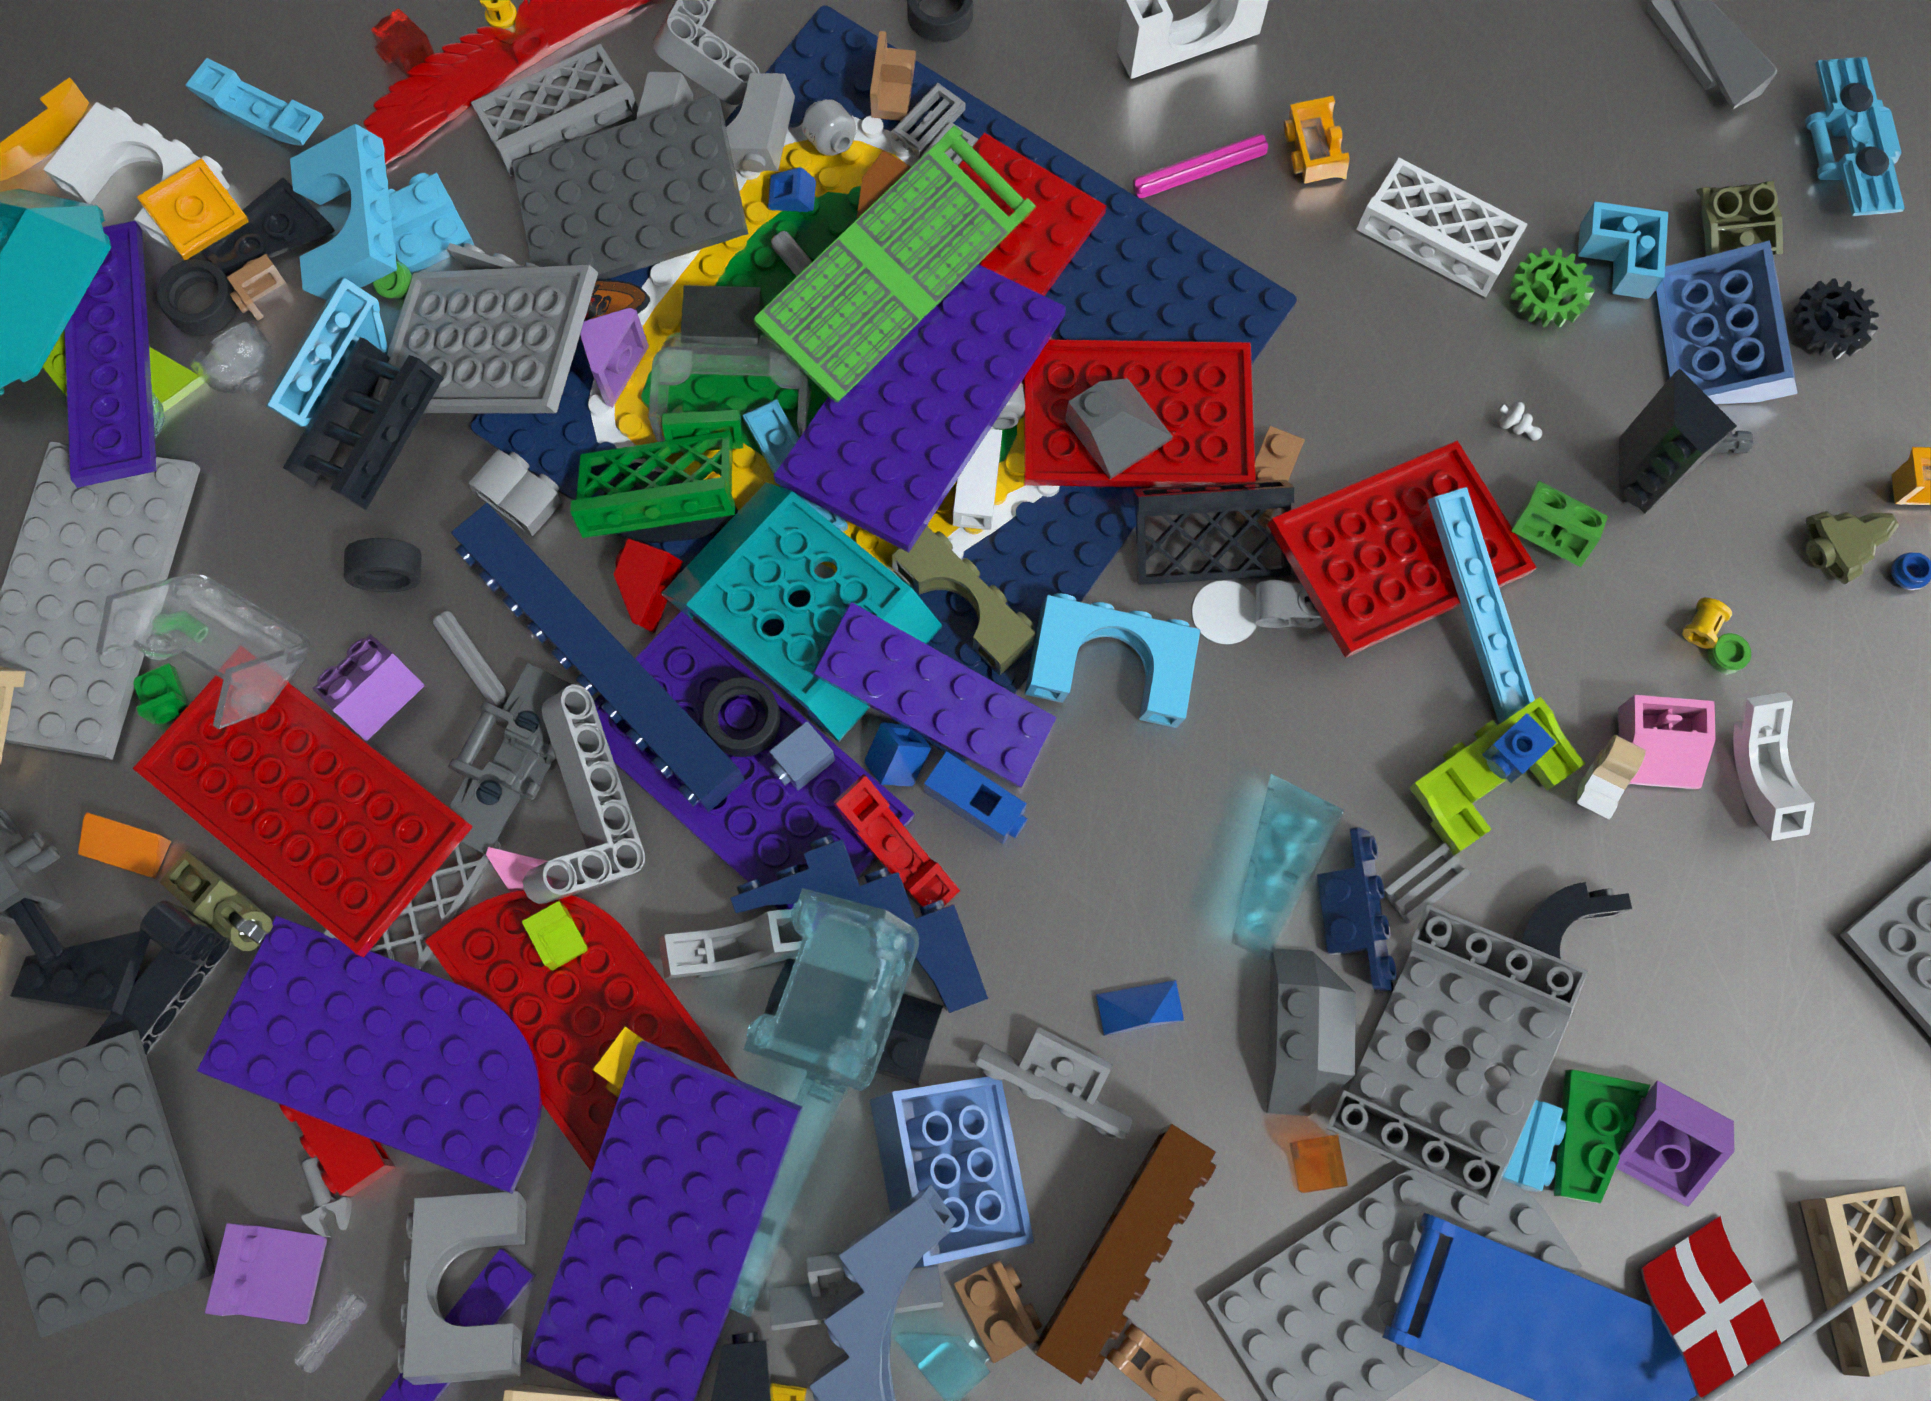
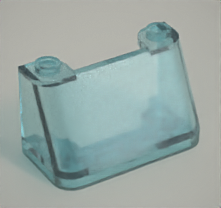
[743,888,919,1091]

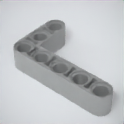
[652,0,760,105]
[523,685,645,904]

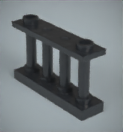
[283,337,444,510]

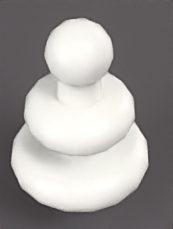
[1499,402,1542,441]

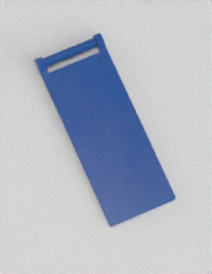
[1382,1213,1696,1401]

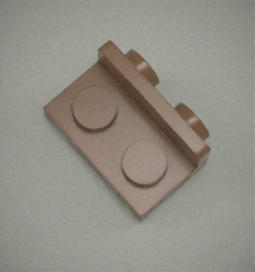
[954,1259,1043,1364]

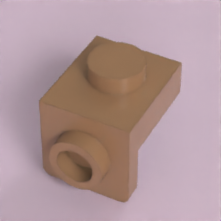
[227,254,286,321]

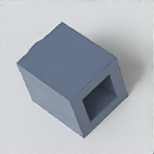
[769,721,835,791]

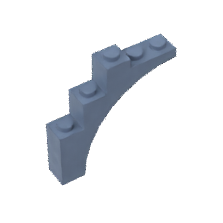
[809,1185,957,1401]

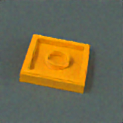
[137,158,249,261]

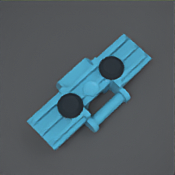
[1805,57,1905,216]

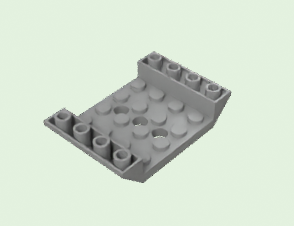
[1327,905,1588,1205]

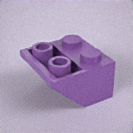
[312,634,425,741]

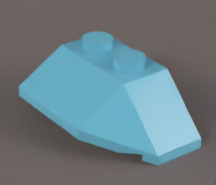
[266,278,388,427]

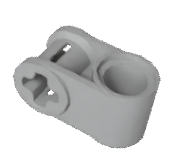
[1256,580,1323,629]

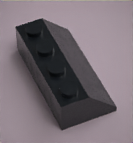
[1619,369,1737,514]
[758,958,943,1086]

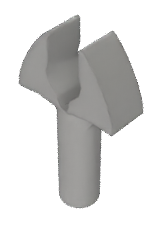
[301,1157,352,1237]

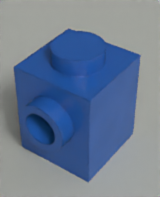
[1482,713,1557,783]

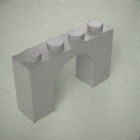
[636,72,795,173]
[398,1191,527,1385]

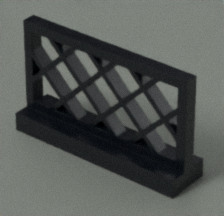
[1133,480,1294,585]

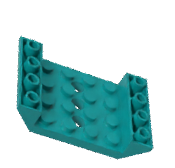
[662,482,942,742]

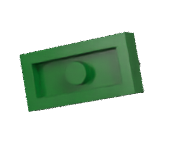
[662,400,744,450]

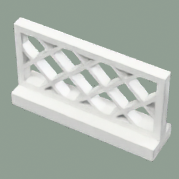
[1356,158,1528,298]

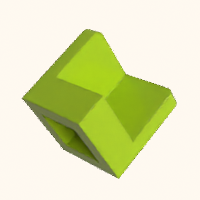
[522,901,588,971]

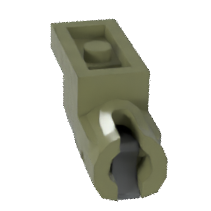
[160,850,273,951]

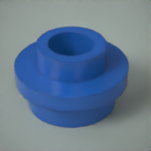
[1891,552,1931,590]

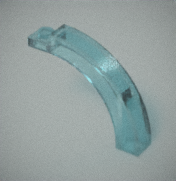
[730,1054,857,1317]

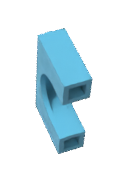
[290,124,397,301]
[1024,593,1200,728]

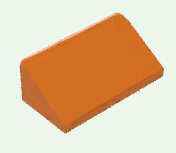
[78,812,171,879]

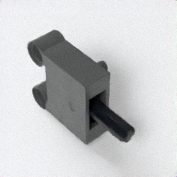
[0,807,65,964]

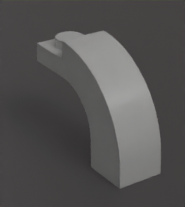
[658,908,812,979]

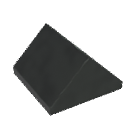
[681,285,765,345]

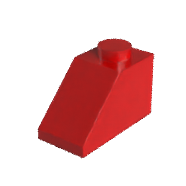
[613,538,683,633]

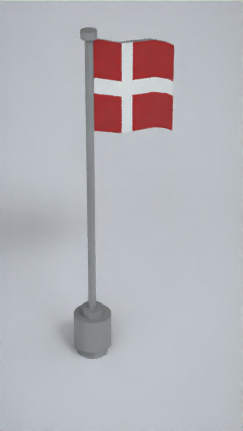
[1641,1215,1931,1401]

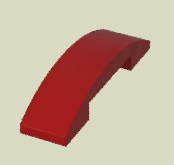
[833,774,960,907]

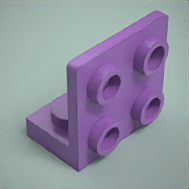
[205,1223,327,1324]

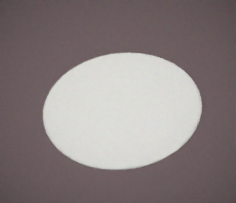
[1192,580,1257,644]

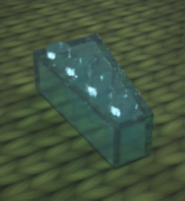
[1231,774,1344,961]

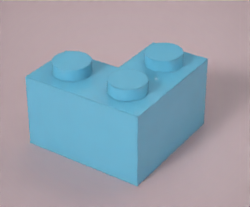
[1578,201,1668,299]

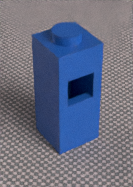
[924,751,1028,844]

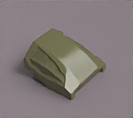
[1696,181,1783,256]

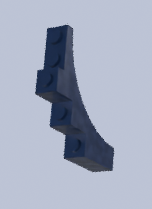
[730,835,988,1013]

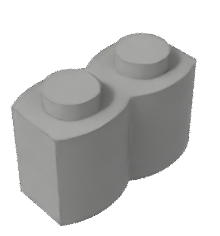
[468,449,562,537]

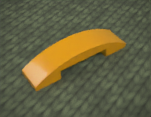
[0,77,89,182]

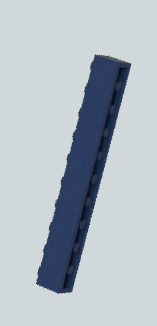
[451,503,745,812]

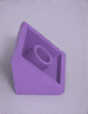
[580,308,649,408]

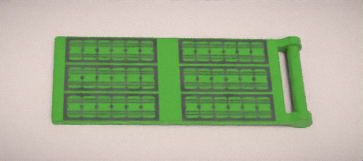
[754,125,1036,402]

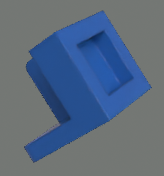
[864,722,931,786]

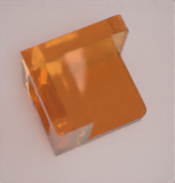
[1289,1135,1348,1193]

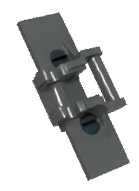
[448,663,573,855]

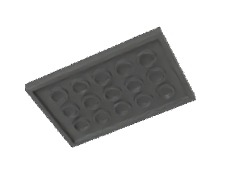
[512,93,748,280]
[0,1030,215,1338]

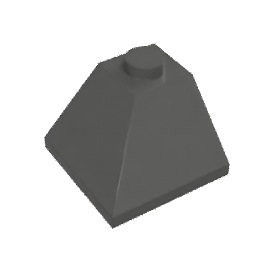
[1065,378,1173,479]

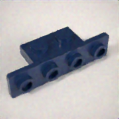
[1317,827,1396,991]

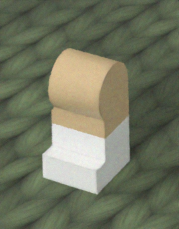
[1576,735,1646,820]

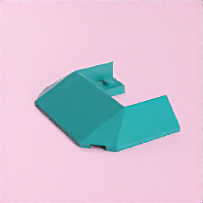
[0,188,111,396]

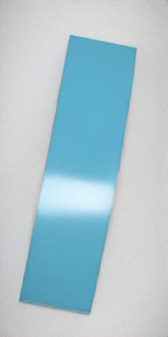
[185,58,324,146]

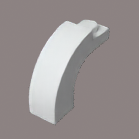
[1733,692,1815,841]

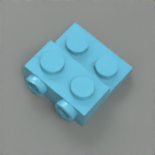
[388,173,475,275]

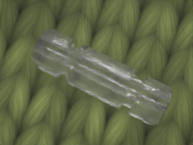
[294,1292,367,1373]

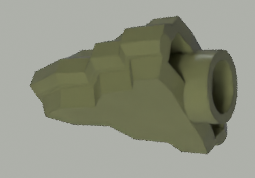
[1806,511,1899,584]

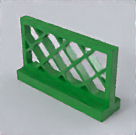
[570,431,735,538]

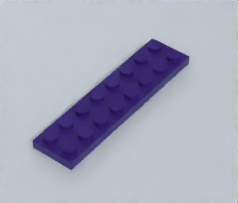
[65,221,157,488]

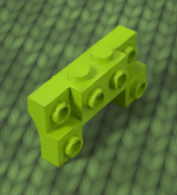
[1409,696,1586,856]

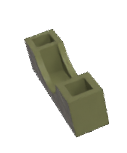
[892,526,1035,676]

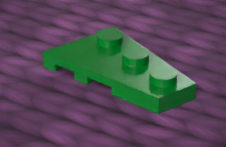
[1554,1069,1651,1204]

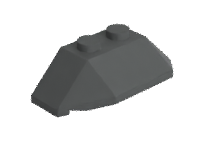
[1266,948,1356,1117]

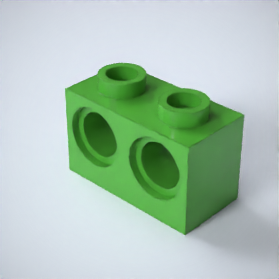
[1511,480,1608,567]

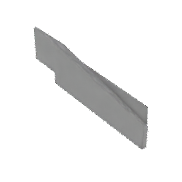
[1646,0,1777,110]

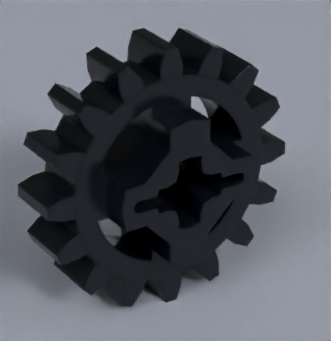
[1792,278,1879,359]

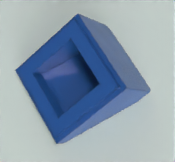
[768,167,816,212]

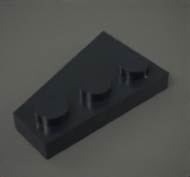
[200,177,335,277]
[10,931,150,1015]

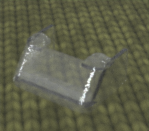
[648,333,812,442]
[96,574,311,729]

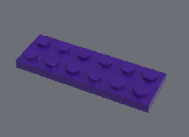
[811,602,1057,788]

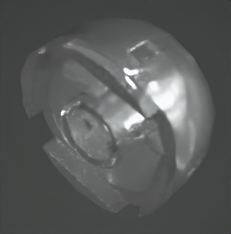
[191,321,272,394]

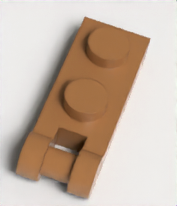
[1106,1323,1225,1401]

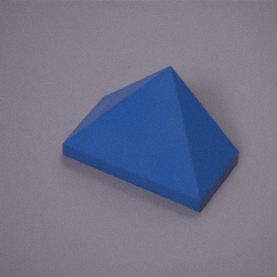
[1096,980,1184,1036]

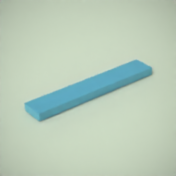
[1428,487,1535,723]

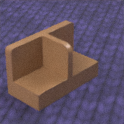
[870,31,916,121]

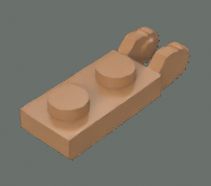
[1235,426,1305,529]

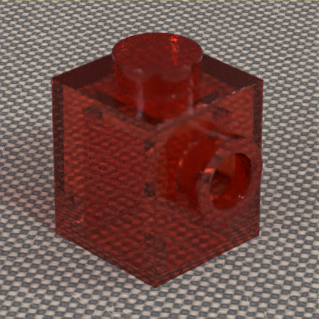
[371,8,434,78]

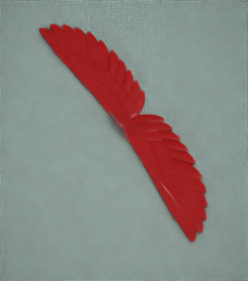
[363,0,652,165]

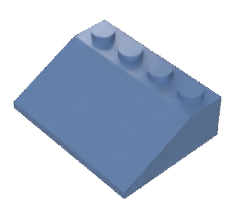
[1656,240,1798,404]
[870,1076,1034,1269]

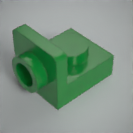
[133,663,190,725]

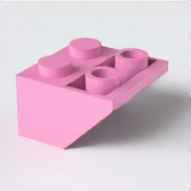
[1618,695,1716,789]

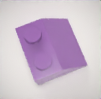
[1616,1080,1735,1207]

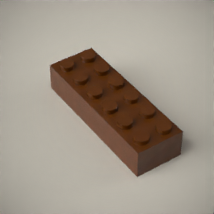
[1032,1124,1217,1385]

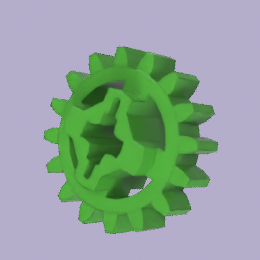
[1510,248,1594,328]

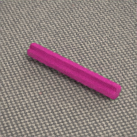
[1132,134,1268,199]

